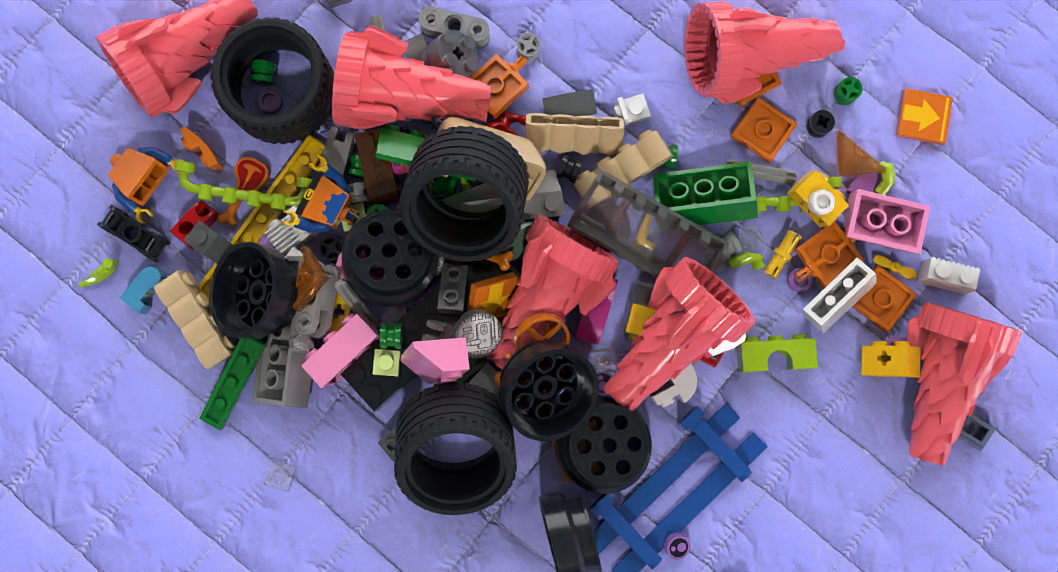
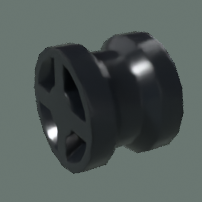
[806,110,835,138]
[556,154,583,183]
[319,236,344,263]

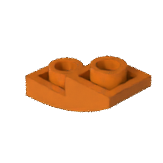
[180,127,224,172]

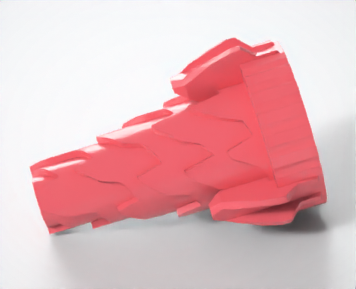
[95,0,258,118]
[684,1,845,104]
[332,26,491,129]
[486,215,618,370]
[603,257,756,412]
[907,302,1023,466]

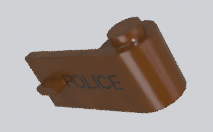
[355,129,402,206]

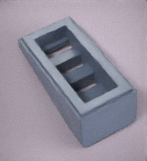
[959,414,996,451]

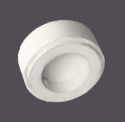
[808,190,835,215]

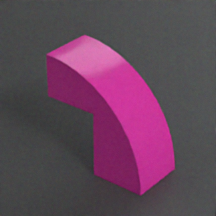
[575,278,618,345]

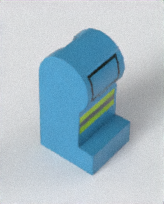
[119,267,167,314]

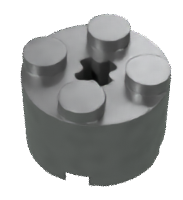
[422,30,478,77]

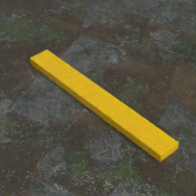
[197,135,325,299]

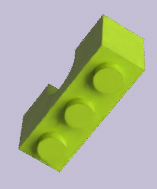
[737,334,818,373]

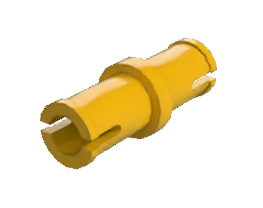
[763,230,802,280]

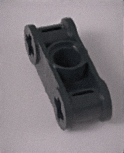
[97,204,171,263]

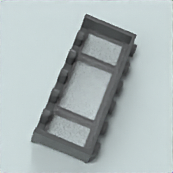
[567,169,729,278]

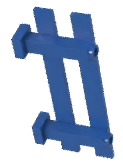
[588,404,768,572]

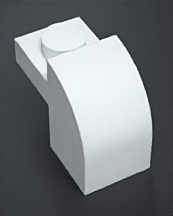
[650,363,697,407]

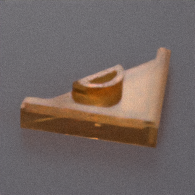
[837,131,886,177]
[293,245,330,312]

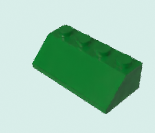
[373,124,476,181]
[653,161,758,230]

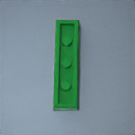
[199,338,267,431]

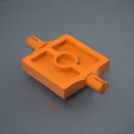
[470,54,530,120]
[794,221,864,289]

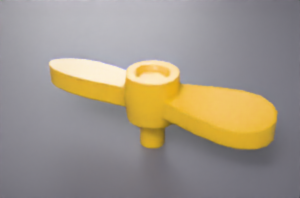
[873,255,917,280]

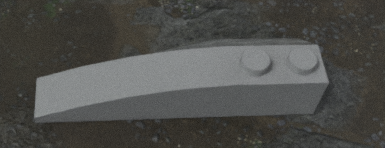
[441,170,565,222]
[252,256,315,408]

